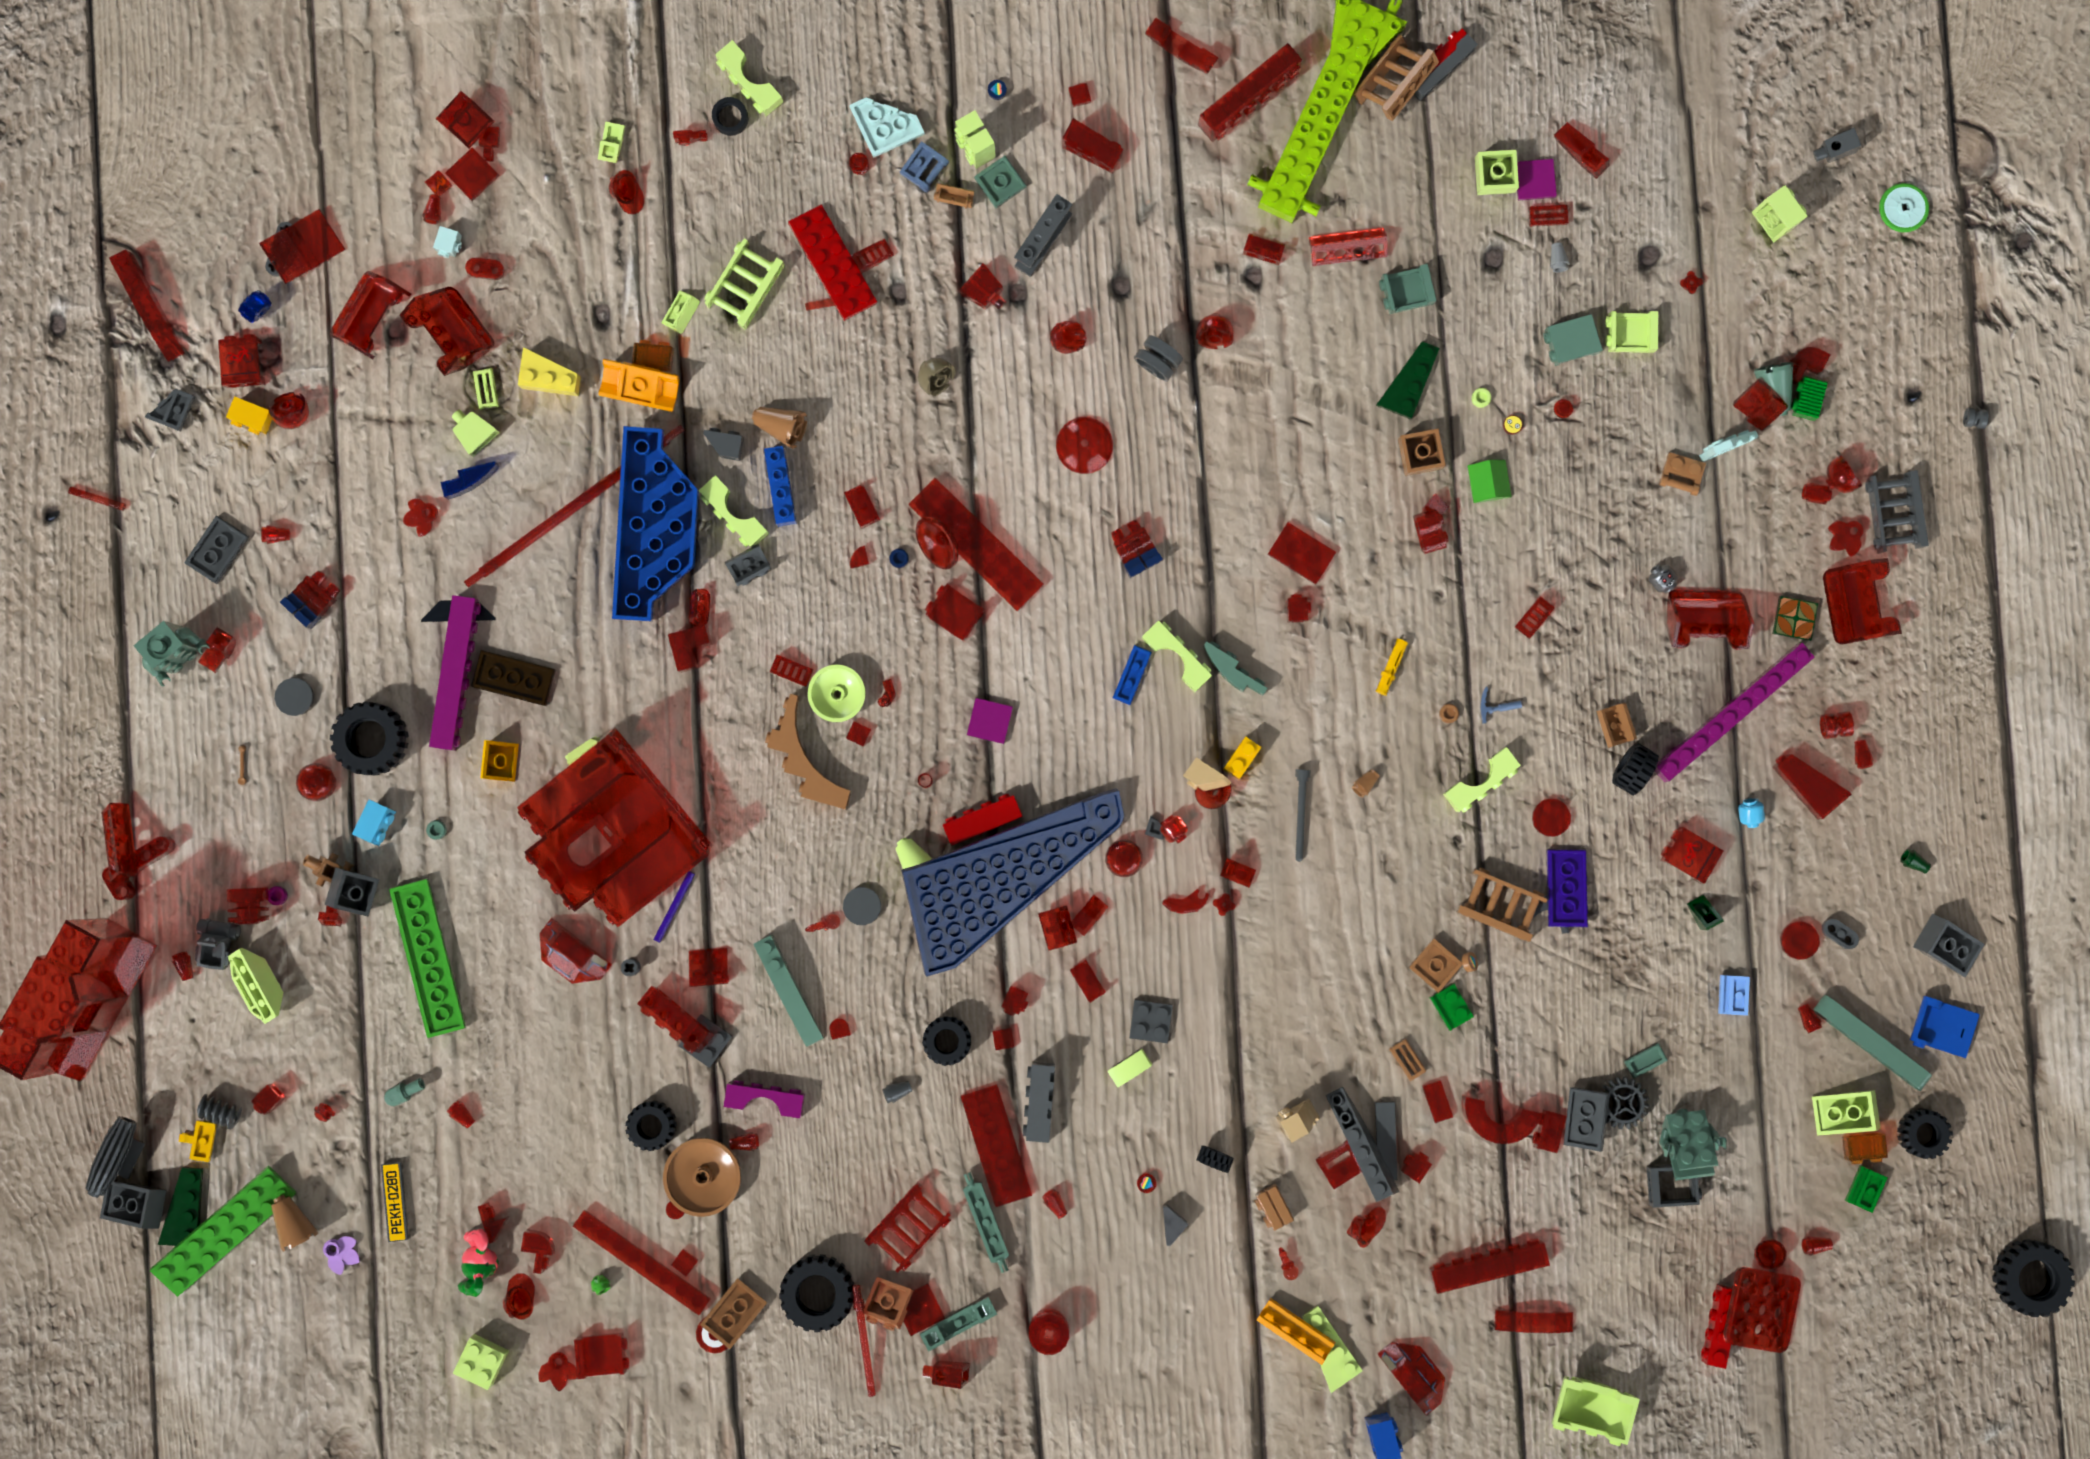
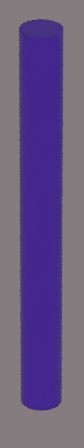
[653,871,695,943]

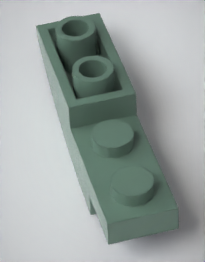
[1203,641,1268,696]

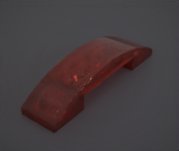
[1145,18,1219,74]
[1495,1310,1573,1333]

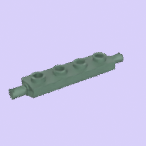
[963,1172,1009,1273]

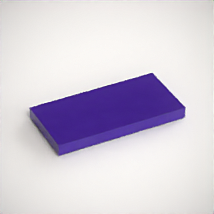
[1547,850,1588,927]

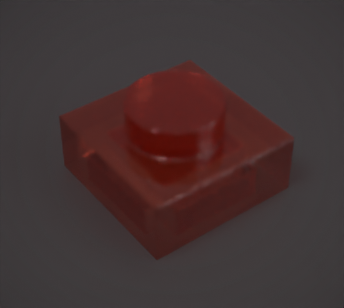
[1068,83,1091,107]

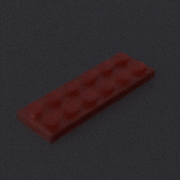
[960,1084,1032,1208]

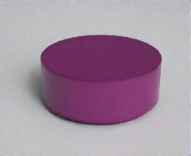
[267,886,288,905]

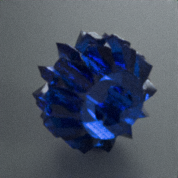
[238,290,272,323]

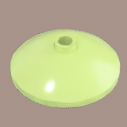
[808,665,866,722]

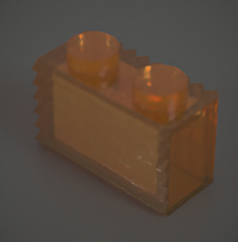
[632,340,674,372]
[1842,1133,1888,1164]

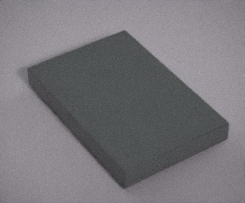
[184,515,249,584]
[1564,1087,1610,1152]

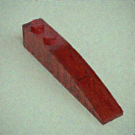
[109,249,185,362]

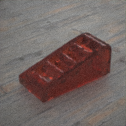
[851,239,894,274]
[1514,596,1555,639]
[770,655,813,687]

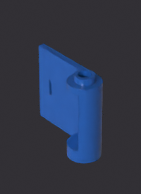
[1910,996,1980,1058]

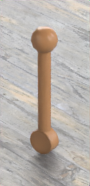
[238,745,246,785]

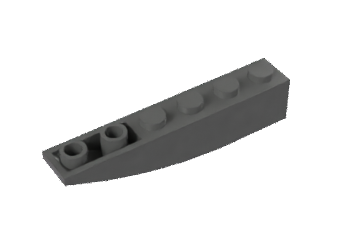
[1326,1087,1400,1202]

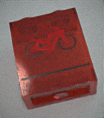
[218,334,265,388]
[1660,827,1724,884]

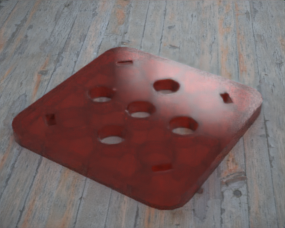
[1723,1267,1801,1353]

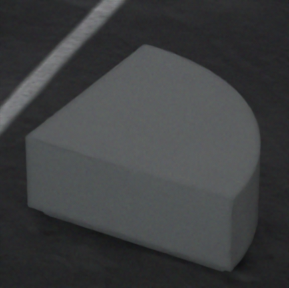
[1145,816,1164,840]

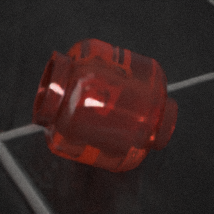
[1160,814,1188,844]

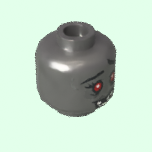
[1649,564,1678,593]

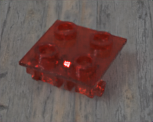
[689,948,729,987]

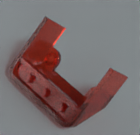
[330,271,411,360]

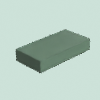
[1624,1043,1668,1079]

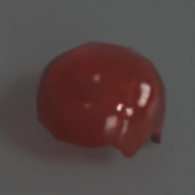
[1754,1239,1787,1270]

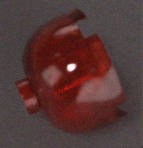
[1196,313,1234,349]
[269,392,309,429]
[1825,455,1863,493]
[296,763,336,801]
[1105,840,1143,877]

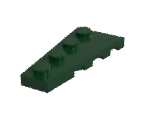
[1376,341,1440,420]
[157,1167,203,1246]

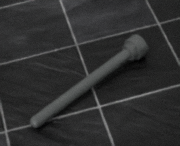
[1295,769,1311,862]

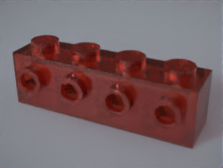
[637,986,714,1053]

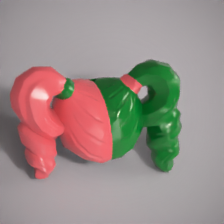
[458,1229,499,1297]

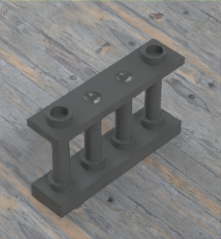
[1014,194,1073,277]
[1865,470,1929,554]

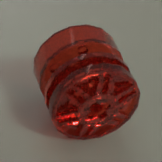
[227,887,269,925]
[1029,1309,1069,1355]

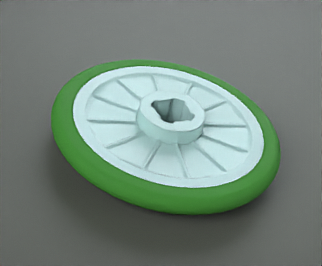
[1879,183,1929,232]

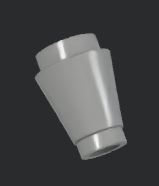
[1550,243,1570,273]

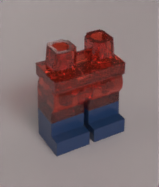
[1111,520,1163,578]
[280,570,340,629]

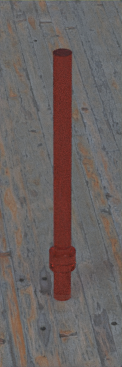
[852,1285,876,1397]

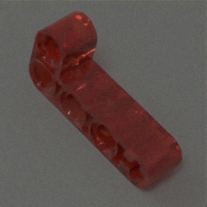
[102,837,175,900]

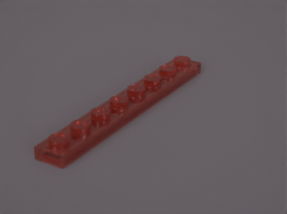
[572,1210,711,1315]

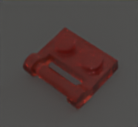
[1315,1140,1362,1190]

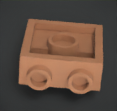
[862,1277,913,1331]

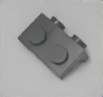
[725,544,771,586]

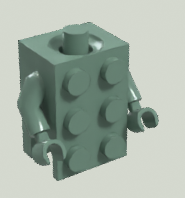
[133,621,210,686]
[1659,1109,1727,1181]

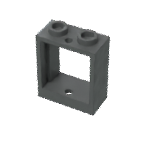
[1646,1165,1702,1208]

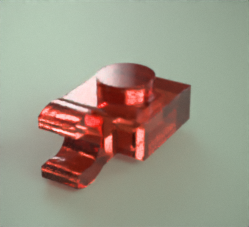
[479,126,501,162]

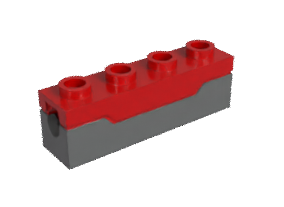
[1414,28,1478,101]

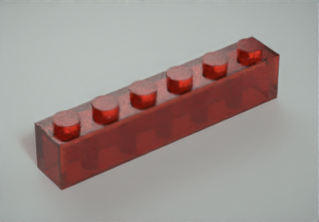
[1429,1238,1550,1294]

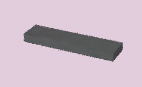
[1375,1102,1398,1180]

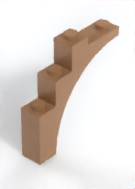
[765,694,852,810]

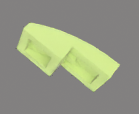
[598,122,625,163]
[1107,1049,1152,1087]

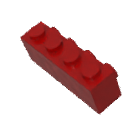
[1701,1284,1742,1369]

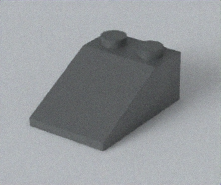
[1913,914,1985,977]
[100,1180,167,1229]

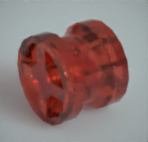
[849,153,869,175]

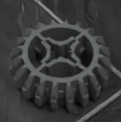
[1599,1077,1650,1129]

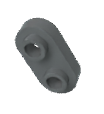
[1822,919,1859,949]

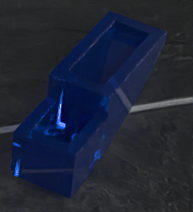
[440,461,499,500]

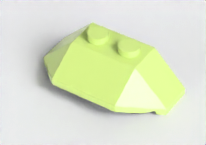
[228,948,284,1024]

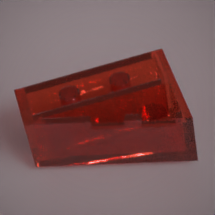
[1062,118,1123,174]

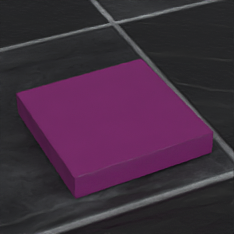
[1517,159,1557,201]
[967,698,1013,744]

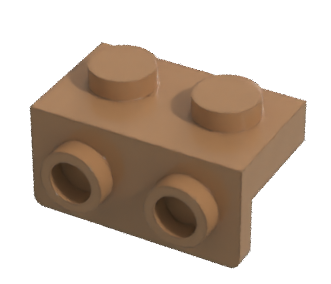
[1596,703,1637,748]

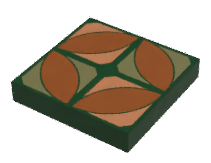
[1772,596,1818,641]

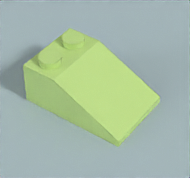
[1812,1090,1881,1136]

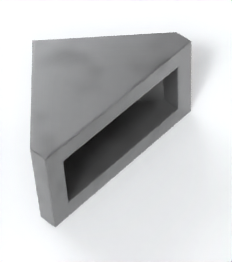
[1163,1204,1188,1246]

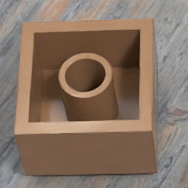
[1398,429,1446,476]

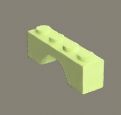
[715,40,783,116]
[699,475,769,547]
[1142,620,1212,693]
[1443,747,1521,813]

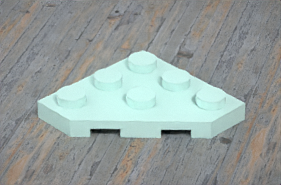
[849,97,925,158]
[1699,429,1759,462]

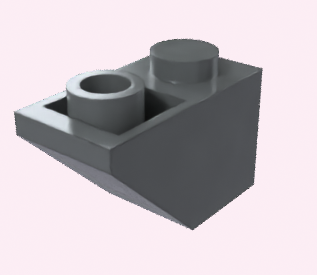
[703,428,744,461]

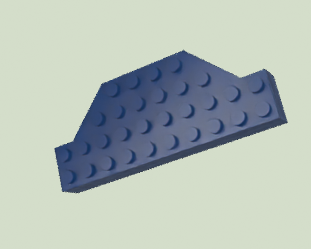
[612,426,699,622]

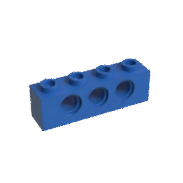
[764,446,797,527]

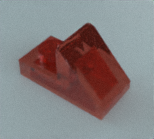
[1220,858,1256,888]
[1069,894,1108,936]
[478,1202,509,1244]

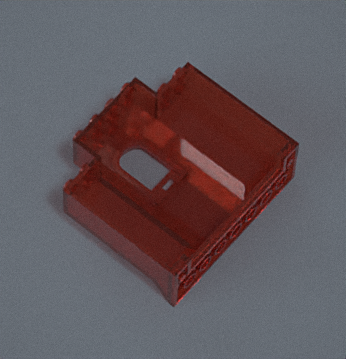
[517,727,713,927]
[0,918,157,1081]

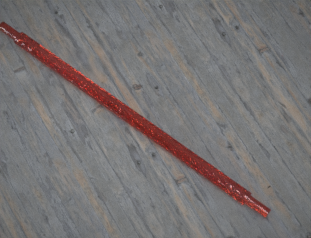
[464,424,685,588]

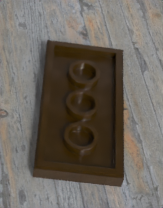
[471,650,556,706]

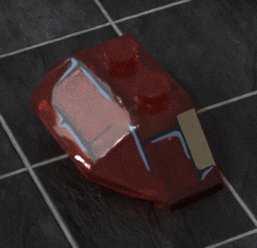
[539,918,612,984]
[1377,1342,1445,1415]

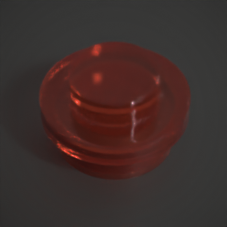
[1554,399,1573,418]

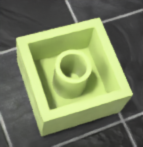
[1475,150,1519,195]
[453,1334,509,1390]

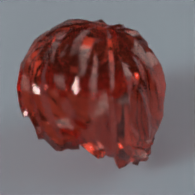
[1050,320,1087,354]

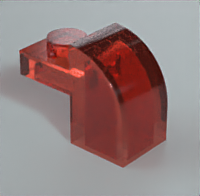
[1790,347,1831,384]
[198,627,236,673]
[521,1229,555,1274]

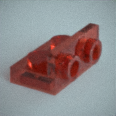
[1532,1109,1567,1153]

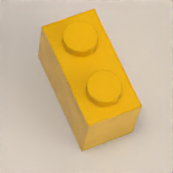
[226,396,275,435]
[1223,736,1261,780]

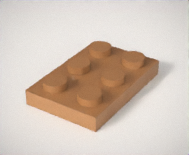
[700,1278,767,1350]

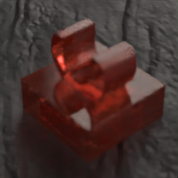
[318,906,342,927]

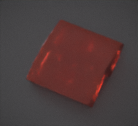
[1733,378,1788,431]

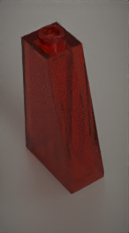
[1772,754,1852,820]

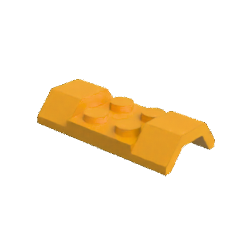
[598,359,680,412]

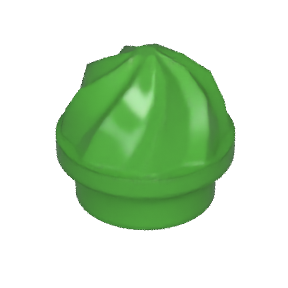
[591,1275,611,1295]

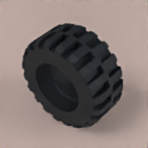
[330,702,409,776]
[1992,1239,2075,1317]
[779,1254,855,1333]

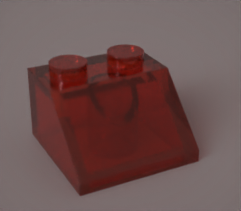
[436,91,495,149]

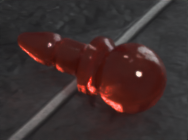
[805,914,840,932]
[1279,1247,1299,1281]

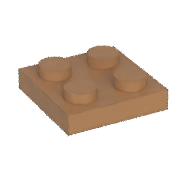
[1408,938,1463,993]

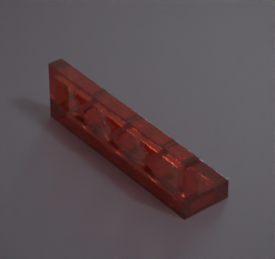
[1309,228,1388,266]
[101,803,138,883]

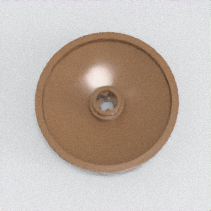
[663,1138,741,1217]

